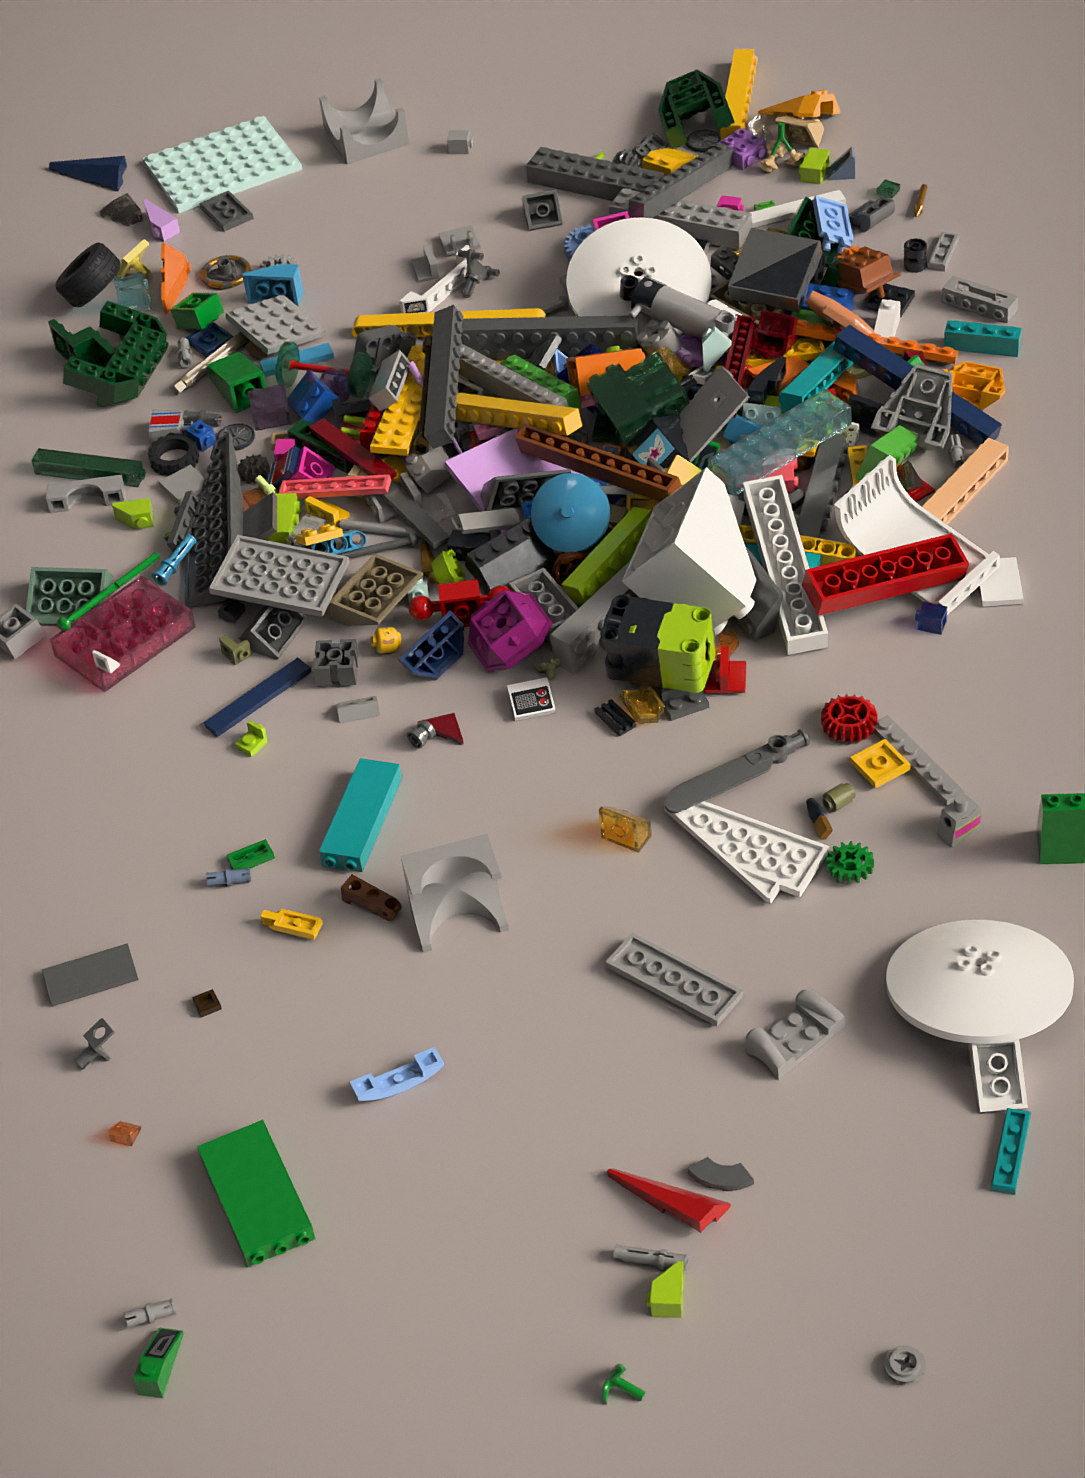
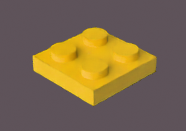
[295,524,344,546]
[850,739,910,788]

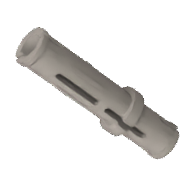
[613,1244,689,1271]

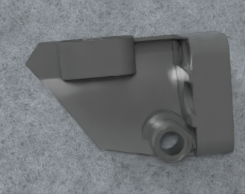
[354,325,417,377]

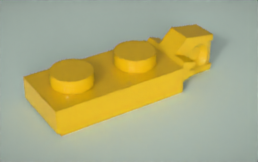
[260,908,323,940]

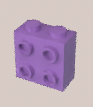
[717,128,766,170]

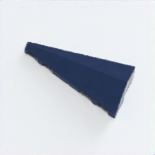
[49,156,127,191]

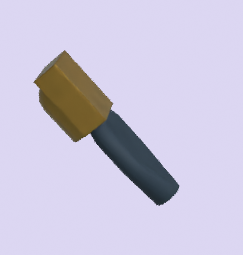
[806,798,833,839]

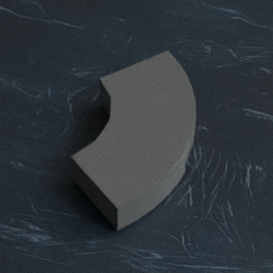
[687,1157,754,1191]

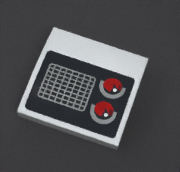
[507,677,556,721]

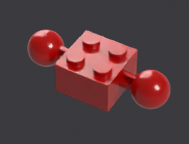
[408,580,511,627]

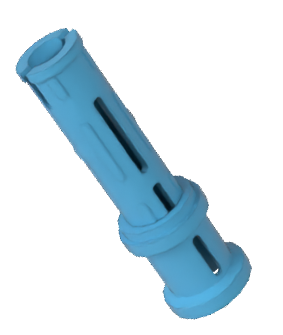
[152,534,197,585]

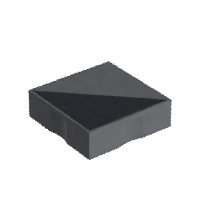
[728,228,822,313]

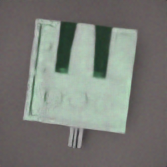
[586,352,698,453]

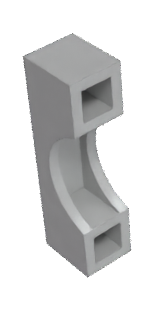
[46,475,125,513]

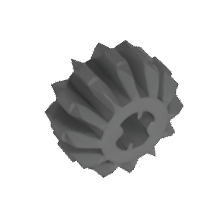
[612,149,641,168]

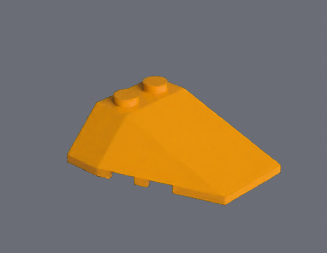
[758,90,840,117]
[942,361,1005,411]

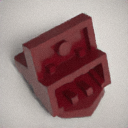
[751,310,798,359]

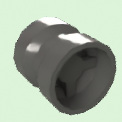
[407,720,436,749]

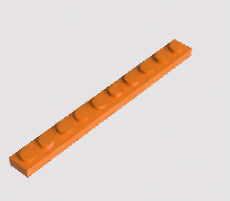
[795,320,958,364]

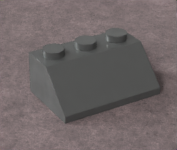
[239,605,308,659]

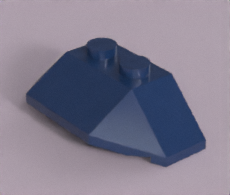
[398,611,464,680]

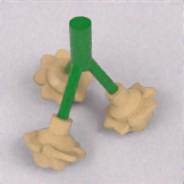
[759,122,805,173]

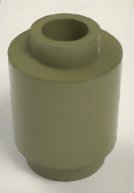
[822,783,856,812]

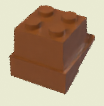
[837,247,901,298]

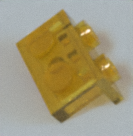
[619,684,665,724]

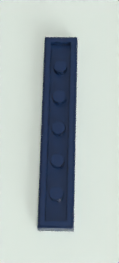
[204,658,312,737]

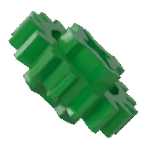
[826,841,874,884]

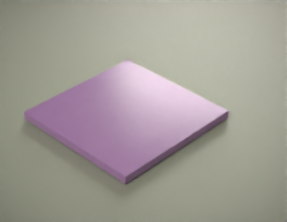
[444,428,585,535]

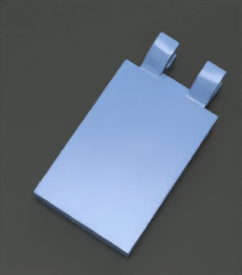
[812,195,853,254]

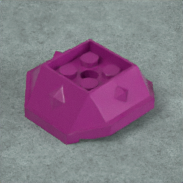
[468,590,553,673]

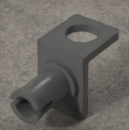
[74,1018,114,1069]

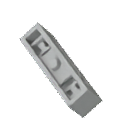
[942,276,1018,323]

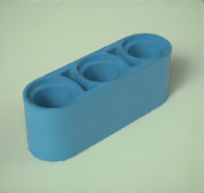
[309,530,366,554]

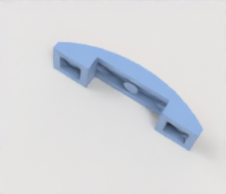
[350,1047,444,1101]

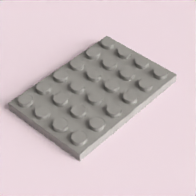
[209,535,349,617]

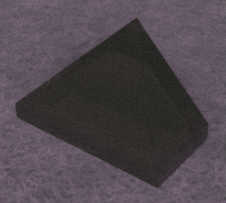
[896,461,924,493]

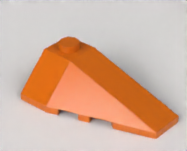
[161,243,191,314]

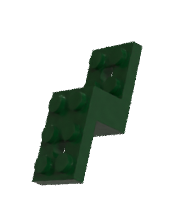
[48,319,117,368]

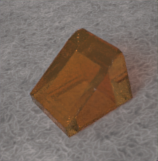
[108,1121,141,1147]

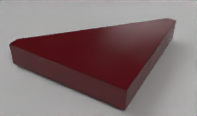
[417,713,464,745]

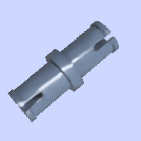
[206,868,251,886]

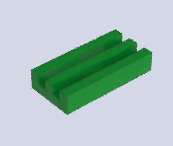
[226,839,275,870]

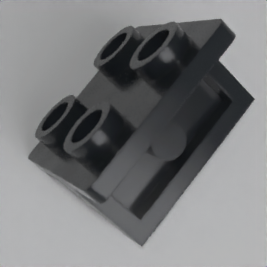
[843,393,885,435]

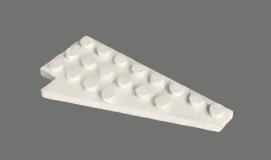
[664,801,829,904]

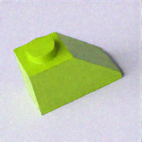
[112,498,154,529]
[646,1261,685,1318]

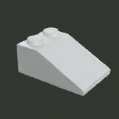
[968,1039,1028,1113]

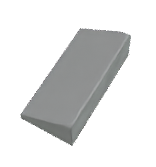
[336,696,380,723]

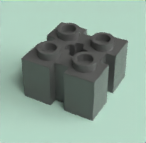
[313,639,359,687]

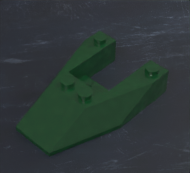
[658,69,735,149]

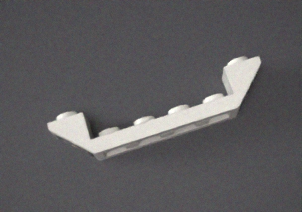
[400,245,470,314]

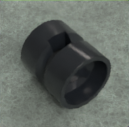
[904,238,927,273]

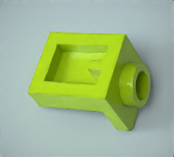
[235,721,268,757]

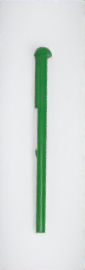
[57,552,160,631]

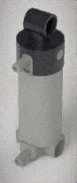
[620,275,735,350]

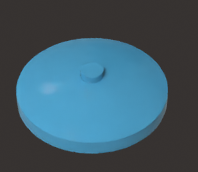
[531,473,610,552]

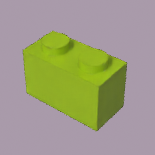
[798,147,830,184]

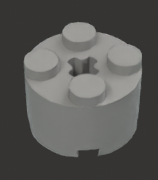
[637,319,681,361]

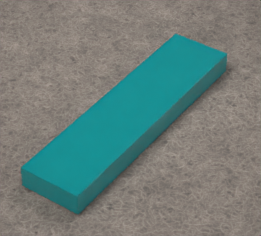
[991,1108,1031,1195]

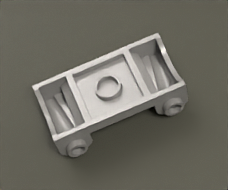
[746,988,845,1080]

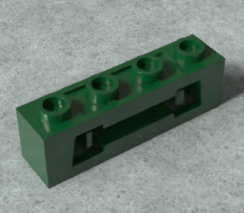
[287,419,354,474]

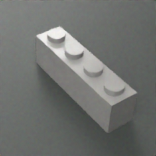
[369,350,410,412]

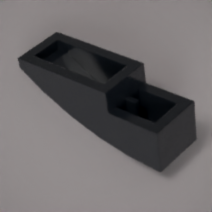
[748,357,786,405]

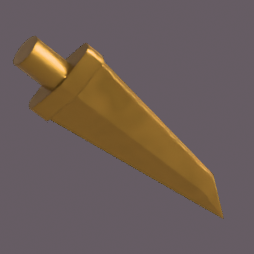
[420,540,436,584]

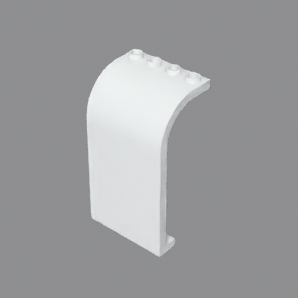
[834,455,1000,617]

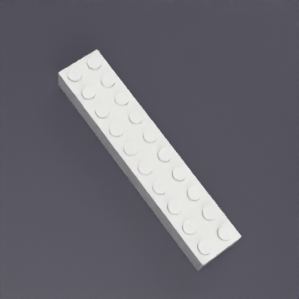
[743,475,828,655]

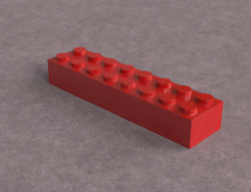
[802,533,970,616]

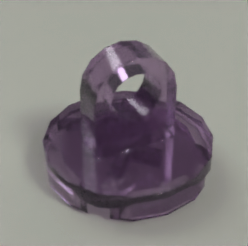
[320,368,354,404]

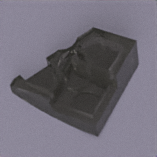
[100,193,143,226]

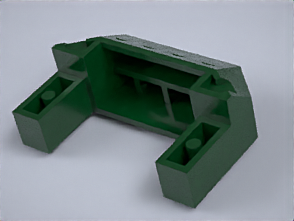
[63,301,169,407]

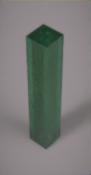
[31,448,146,487]

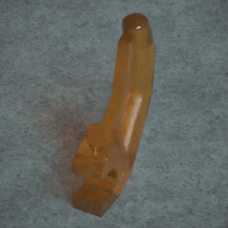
[714,629,739,661]

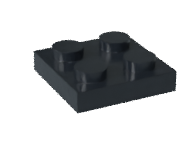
[867,283,915,317]

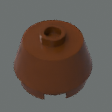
[552,552,586,586]

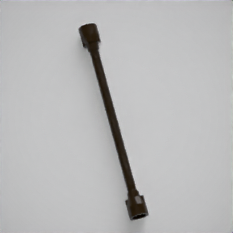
[413,335,433,455]

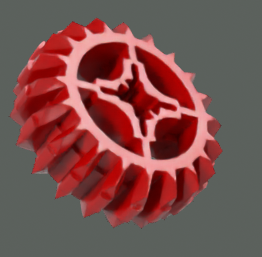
[820,693,878,744]

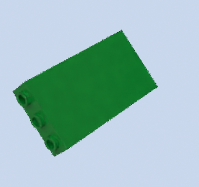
[197,1120,315,1267]

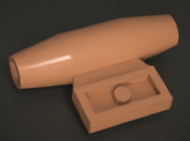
[805,291,874,334]

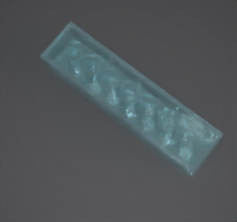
[708,389,851,495]

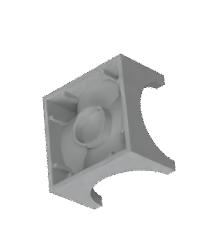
[319,78,409,164]
[401,834,509,952]

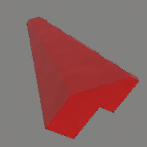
[607,1168,731,1233]

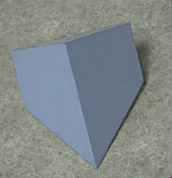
[827,147,855,180]

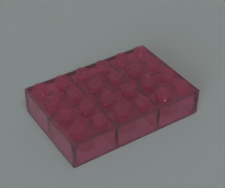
[50,575,196,693]

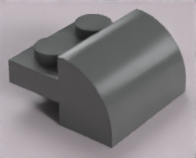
[849,197,895,232]

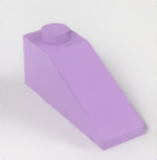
[143,199,180,242]

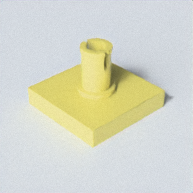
[115,239,151,281]

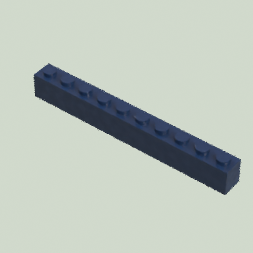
[833,324,1002,445]

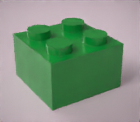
[170,293,224,330]

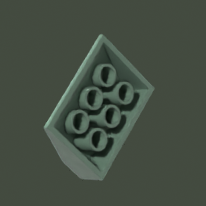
[26,567,113,627]

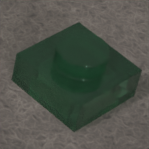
[876,179,900,199]

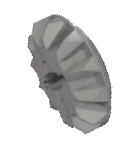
[884,1346,926,1385]

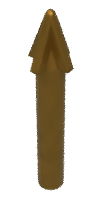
[914,184,928,217]

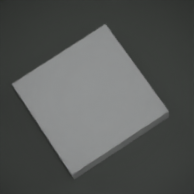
[159,465,206,505]

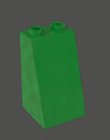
[206,352,269,414]
[1036,793,1085,864]

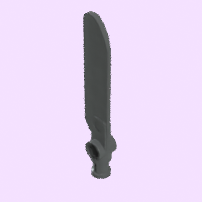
[665,729,810,814]

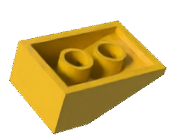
[642,147,698,177]

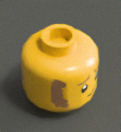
[370,627,401,654]

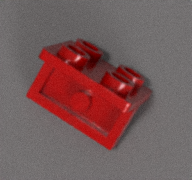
[704,646,746,693]

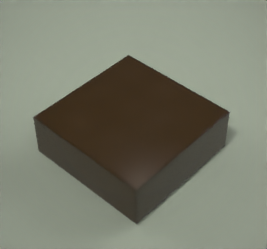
[192,989,222,1018]

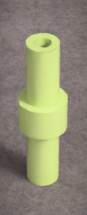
[255,475,278,496]

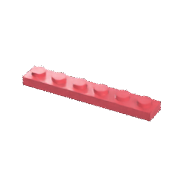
[278,474,391,499]

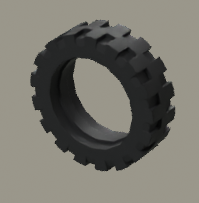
[148,433,199,476]

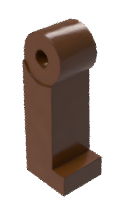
[340,874,402,921]

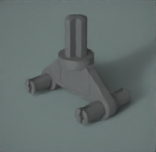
[458,249,500,297]

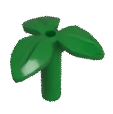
[602,1364,645,1404]

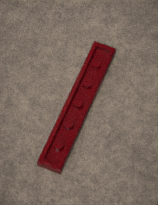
[309,418,397,479]

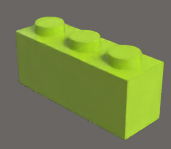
[268,493,302,545]

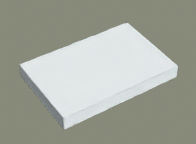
[979,557,1024,607]

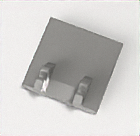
[438,225,480,256]

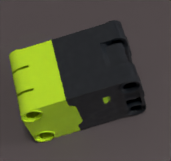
[600,595,716,693]

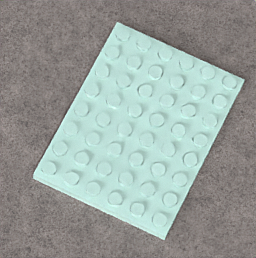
[143,116,302,213]

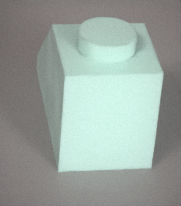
[702,326,732,372]

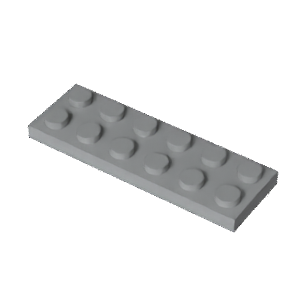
[606,933,743,1027]

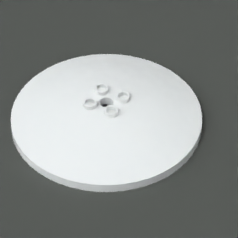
[566,218,711,335]
[886,920,1074,1044]

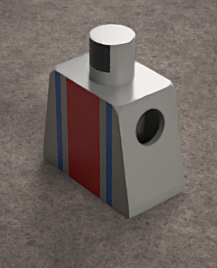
[148,409,193,445]

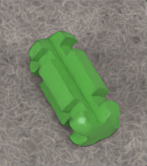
[754,200,775,211]

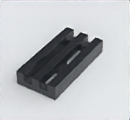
[595,699,636,736]

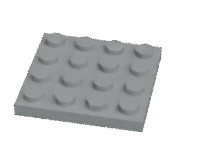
[225,295,326,355]

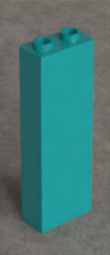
[319,758,402,872]

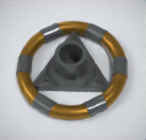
[201,255,251,289]

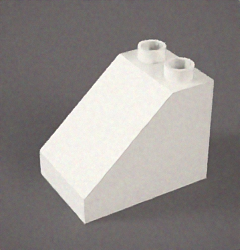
[622,468,756,636]

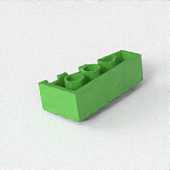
[855,425,919,481]

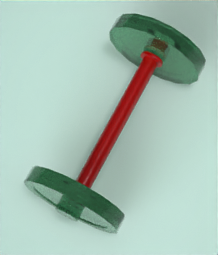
[275,341,372,398]

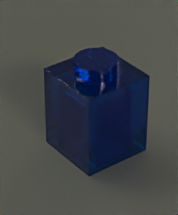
[915,602,948,635]

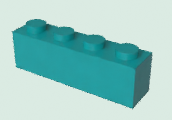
[944,320,1022,357]

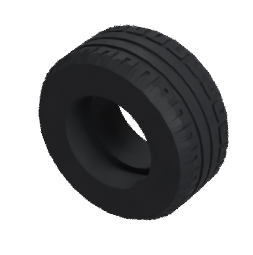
[55,242,121,308]

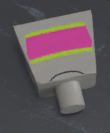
[937,794,983,847]

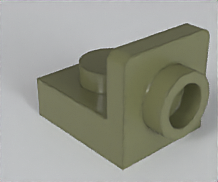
[219,635,252,665]

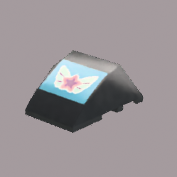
[625,413,690,468]

